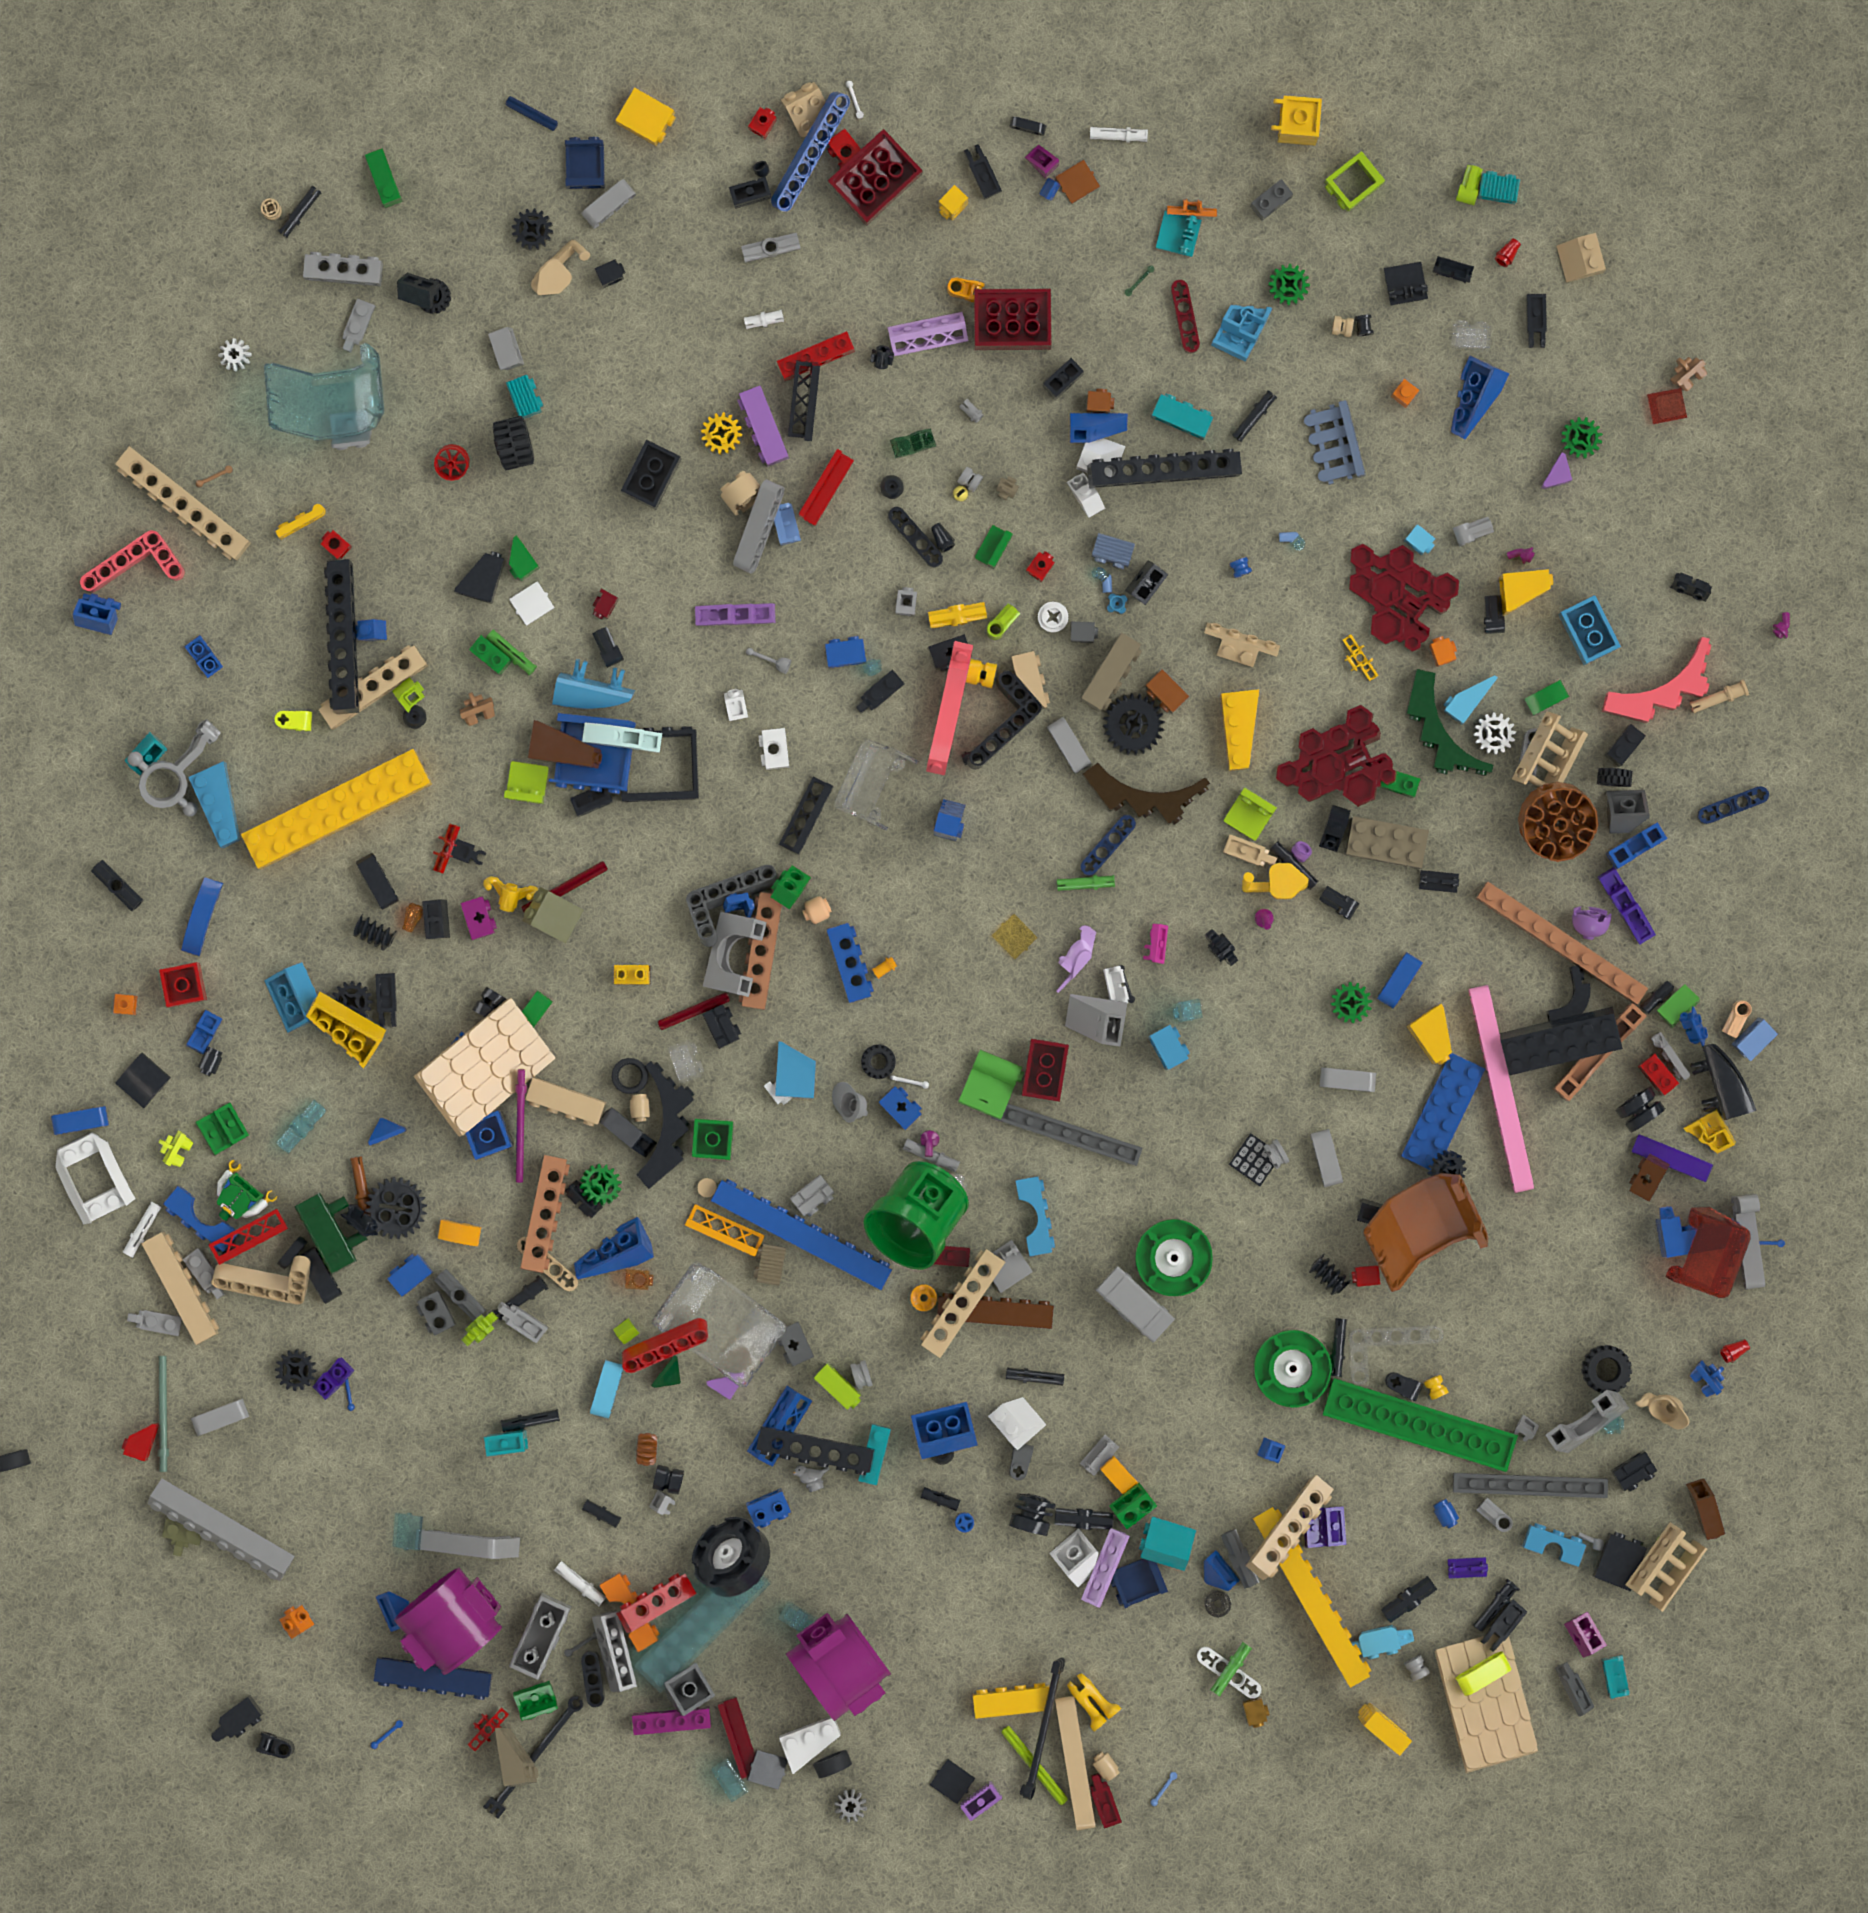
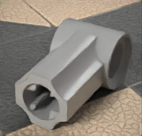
[1453,517,1494,547]
[1476,1498,1513,1532]

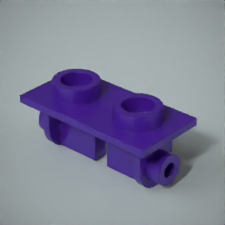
[1448,1557,1488,1578]

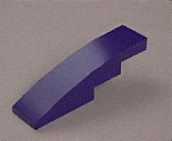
[1597,867,1656,945]
[1631,1134,1713,1182]

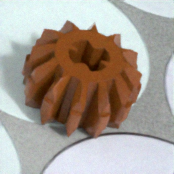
[636,1433,657,1466]

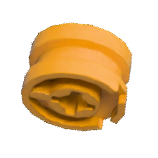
[911,1284,937,1311]

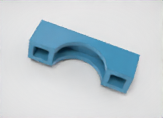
[1015,1176,1055,1256]

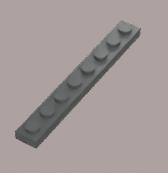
[991,1104,1143,1166]
[1453,1473,1608,1498]

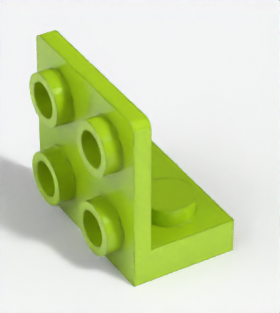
[504,761,549,805]
[1224,787,1277,841]

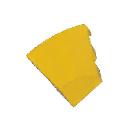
[1684,1109,1736,1154]

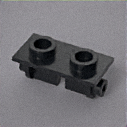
[1432,256,1474,284]
[1670,572,1712,602]
[1419,870,1459,893]
[565,1180,603,1219]
[341,1204,378,1237]

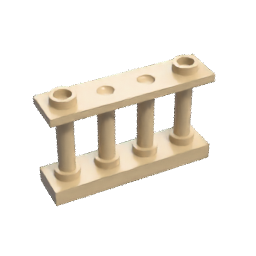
[1512,711,1588,788]
[1625,1522,1707,1612]

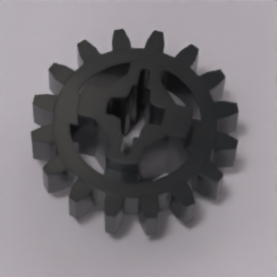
[512,208,553,251]
[1205,929,1238,966]
[333,981,374,1017]
[1427,1150,1467,1178]
[275,1349,317,1391]

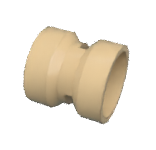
[261,198,282,220]
[1332,316,1354,338]

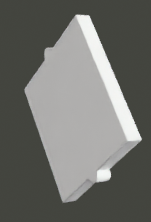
[509,581,554,626]

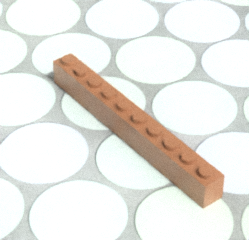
[1475,882,1648,1005]

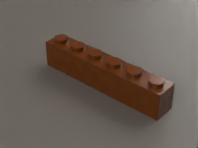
[937,1293,1054,1329]

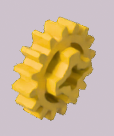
[701,412,743,455]

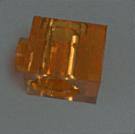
[625,1269,654,1290]

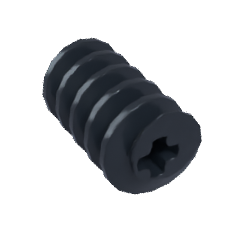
[353,914,397,951]
[1309,1254,1351,1295]

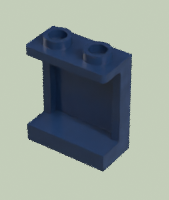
[565,137,605,189]
[1111,1558,1168,1609]

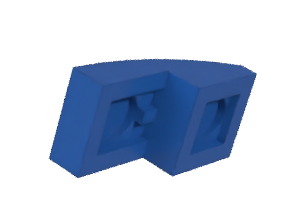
[186,1010,222,1055]

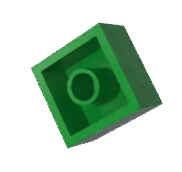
[692,1119,734,1160]

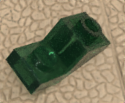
[890,428,936,458]

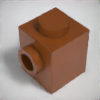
[1087,389,1115,413]

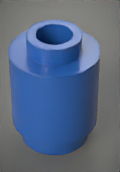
[1433,1499,1459,1529]

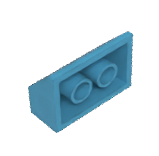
[264,962,317,1033]

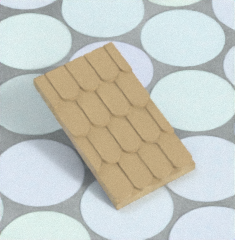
[414,998,555,1137]
[1435,1634,1538,1773]

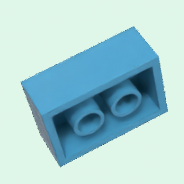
[1558,595,1621,665]
[1148,1025,1190,1070]

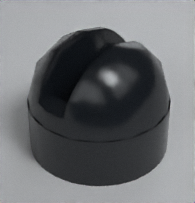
[753,161,769,178]

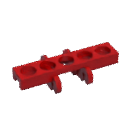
[433,823,460,874]
[468,1707,509,1752]

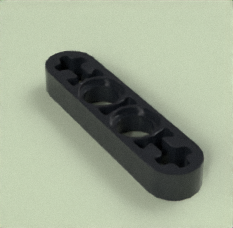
[888,507,943,568]

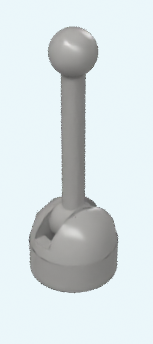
[746,648,791,674]

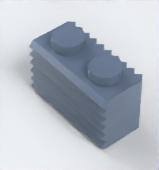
[1091,533,1135,569]

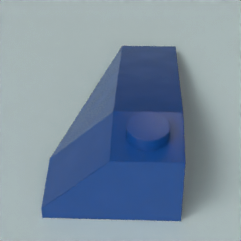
[1451,356,1510,439]
[574,1217,654,1279]

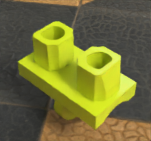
[158,1130,193,1167]

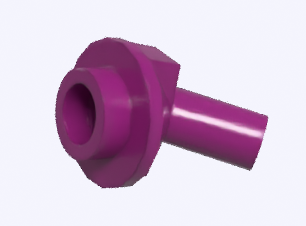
[1507,547,1535,565]
[1773,612,1790,639]
[1255,909,1274,930]
[920,1130,940,1157]

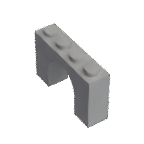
[703,912,767,997]
[1545,1390,1629,1453]

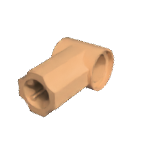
[1722,1000,1752,1039]

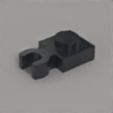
[451,839,487,865]

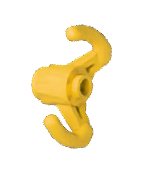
[483,876,538,912]

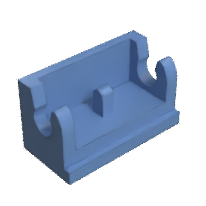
[774,503,801,546]
[1732,1017,1778,1061]

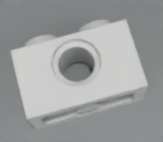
[759,728,789,770]

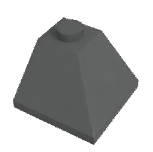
[1606,790,1650,834]

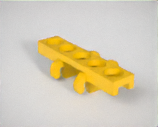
[1342,634,1378,682]

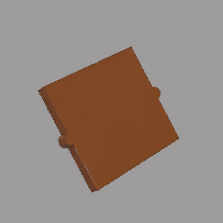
[1055,160,1100,204]

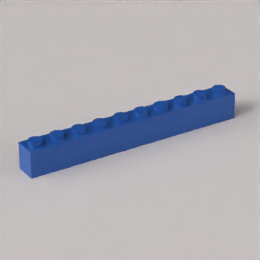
[711,1179,892,1290]

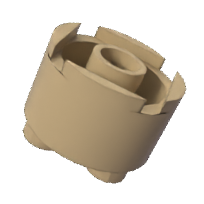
[720,471,761,515]

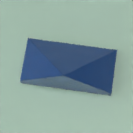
[368,1118,407,1146]
[1204,1550,1240,1591]
[376,1591,410,1632]

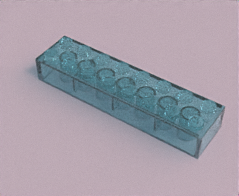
[634,1574,771,1693]

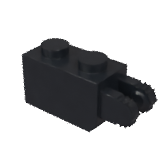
[211,1695,264,1742]

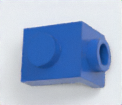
[723,892,755,918]

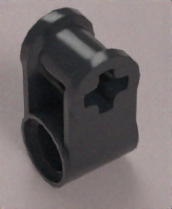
[1385,1372,1424,1402]
[255,1731,295,1759]

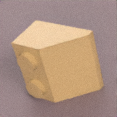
[1556,233,1606,283]

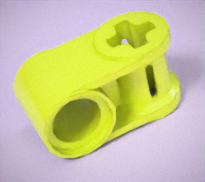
[274,711,312,731]

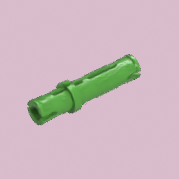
[486,629,537,676]
[1057,875,1115,891]
[1210,1642,1252,1696]

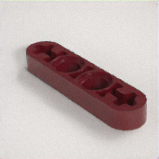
[1171,280,1200,354]

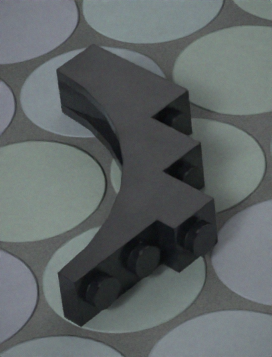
[636,1061,695,1189]

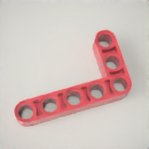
[80,530,185,593]

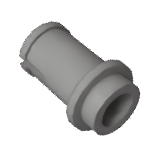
[959,399,984,423]

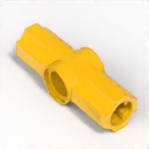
[928,602,987,628]

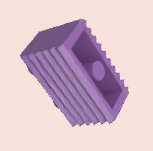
[961,1781,1002,1821]

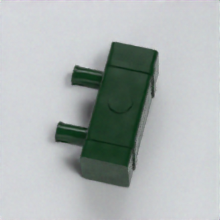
[294,1193,368,1275]

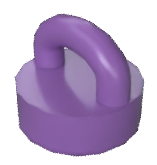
[1291,841,1312,862]

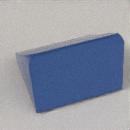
[1039,178,1060,201]
[1257,1437,1285,1464]

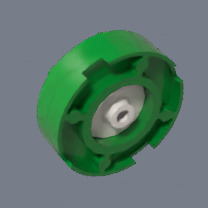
[1135,1219,1213,1297]
[1253,1329,1332,1408]

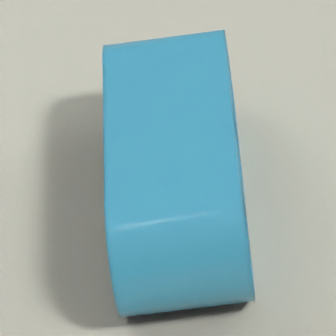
[590,1360,623,1419]

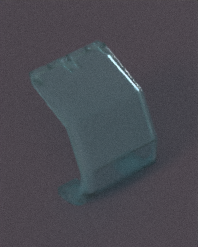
[264,343,384,441]

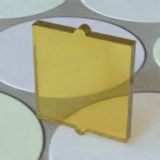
[992,914,1038,959]

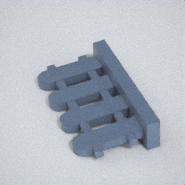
[1304,400,1366,485]

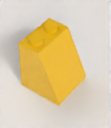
[1499,569,1553,616]
[1406,1004,1452,1065]

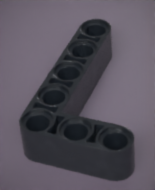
[967,671,1042,770]

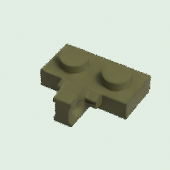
[162,1518,202,1557]

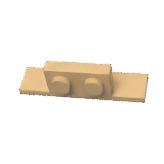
[1204,622,1280,667]

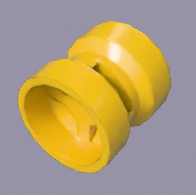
[1423,1375,1449,1400]

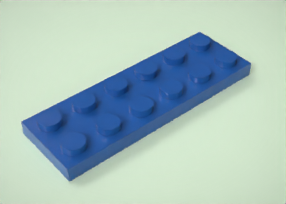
[1401,1053,1485,1171]

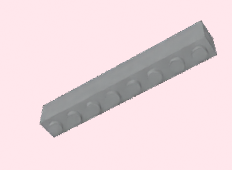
[147,1479,295,1581]

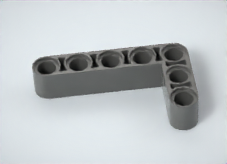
[686,865,778,947]

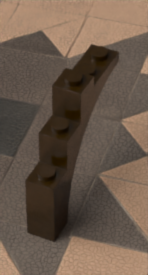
[1082,763,1210,825]

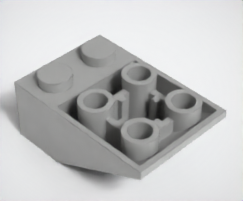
[1065,994,1127,1047]

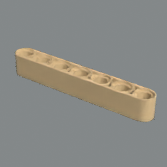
[1055,1696,1096,1831]

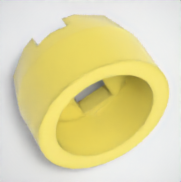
[953,486,968,502]

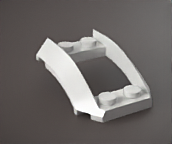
[56,1132,135,1224]

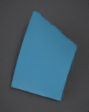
[1211,305,1272,362]
[775,1041,816,1099]

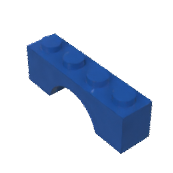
[164,1186,239,1252]

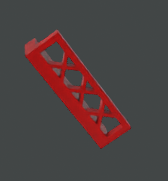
[798,449,854,526]
[208,1208,288,1265]

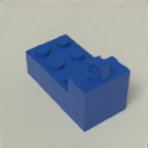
[1655,1206,1743,1258]

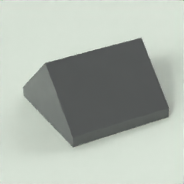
[663,1663,715,1716]

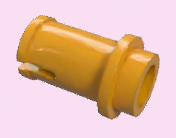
[872,957,897,979]

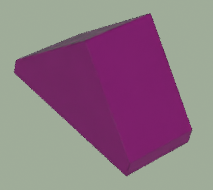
[1025,144,1059,179]

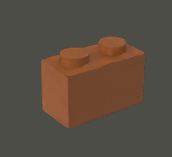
[1145,669,1189,713]

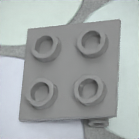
[983,1240,1033,1293]

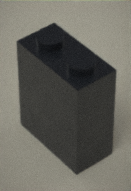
[1592,1531,1647,1592]

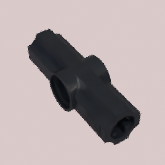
[91,859,144,912]
[1054,1508,1114,1530]
[1381,1576,1437,1623]

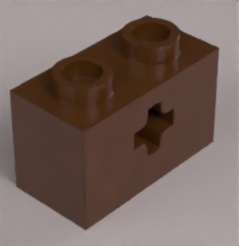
[1629,1154,1670,1202]

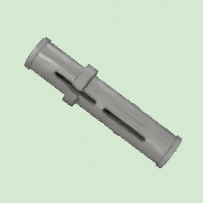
[903,1138,960,1172]

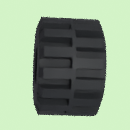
[493,416,534,471]

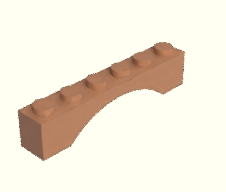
[1552,1003,1647,1101]

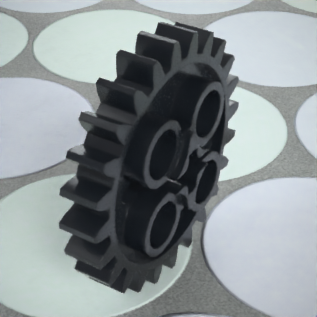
[364,1177,427,1239]

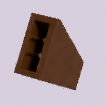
[1686,1478,1725,1540]

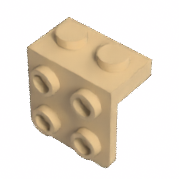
[781,82,832,137]

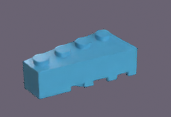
[188,761,240,848]

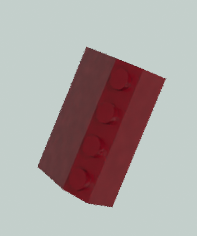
[828,129,923,226]
[974,289,1052,350]

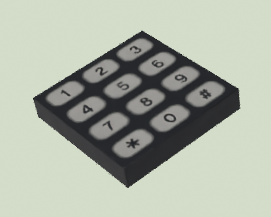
[1228,1133,1274,1186]

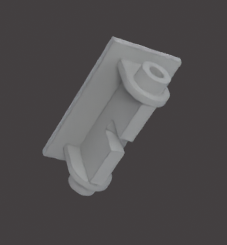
[1080,1435,1119,1476]

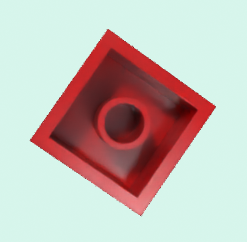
[159,962,207,1008]

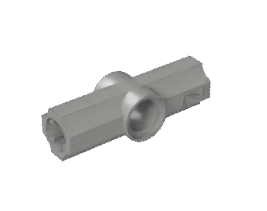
[741,232,801,263]

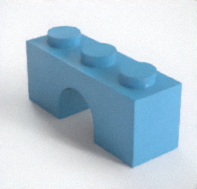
[1522,1523,1586,1567]

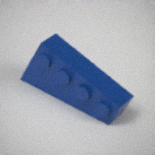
[934,799,966,841]

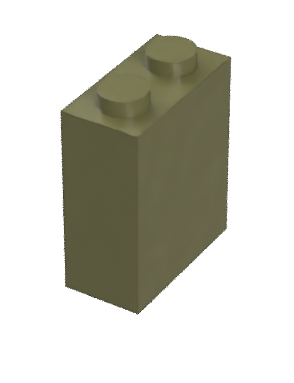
[522,887,584,944]

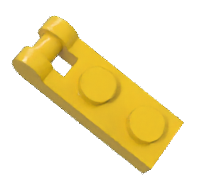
[275,504,326,540]

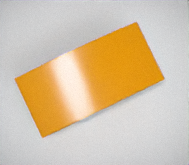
[438,1219,481,1246]
[1100,1456,1139,1494]

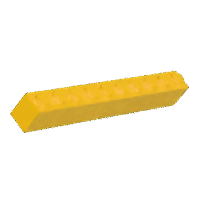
[1253,1507,1371,1688]

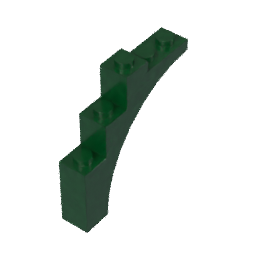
[1405,669,1494,776]

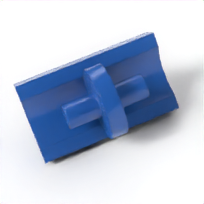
[1690,1360,1725,1397]

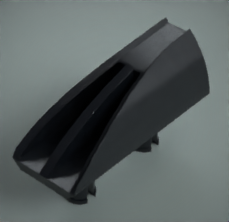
[1690,1044,1757,1120]

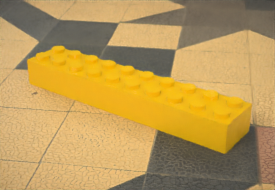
[241,749,432,870]

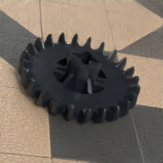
[1102,693,1165,756]

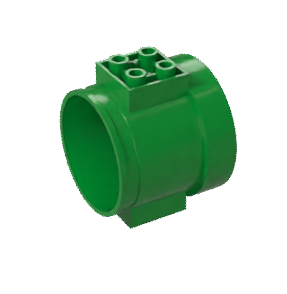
[863,1161,969,1270]

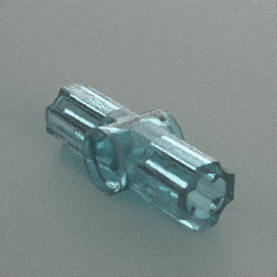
[276,1100,327,1154]

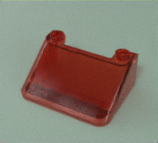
[1665,1207,1751,1298]

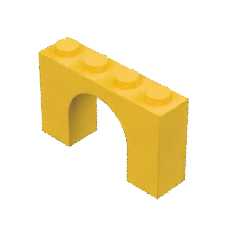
[1358,1703,1412,1756]

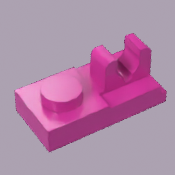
[1143,924,1168,964]

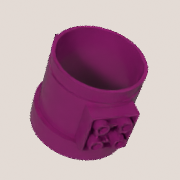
[394,1567,502,1675]
[785,1612,891,1721]

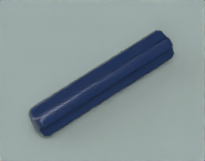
[505,96,558,131]

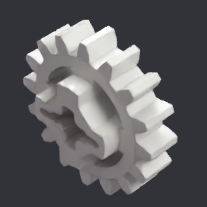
[1473,713,1516,755]

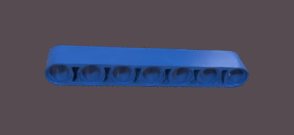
[771,92,850,211]

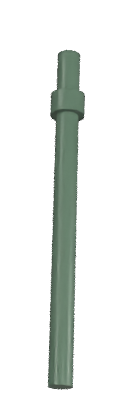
[157,1356,169,1472]

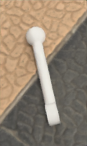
[846,81,864,119]
[890,1075,929,1089]

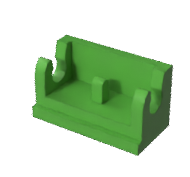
[1657,984,1700,1028]

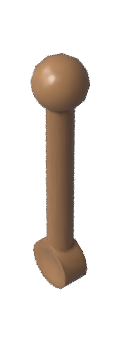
[196,466,233,488]

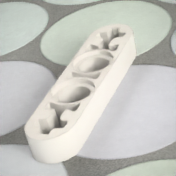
[1197,1647,1261,1698]

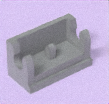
[488,327,524,370]

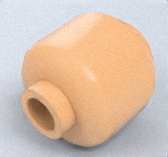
[802,896,832,924]

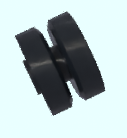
[1615,1087,1666,1133]

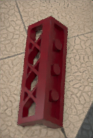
[718,1697,755,1779]

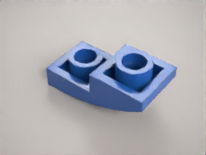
[185,635,223,678]

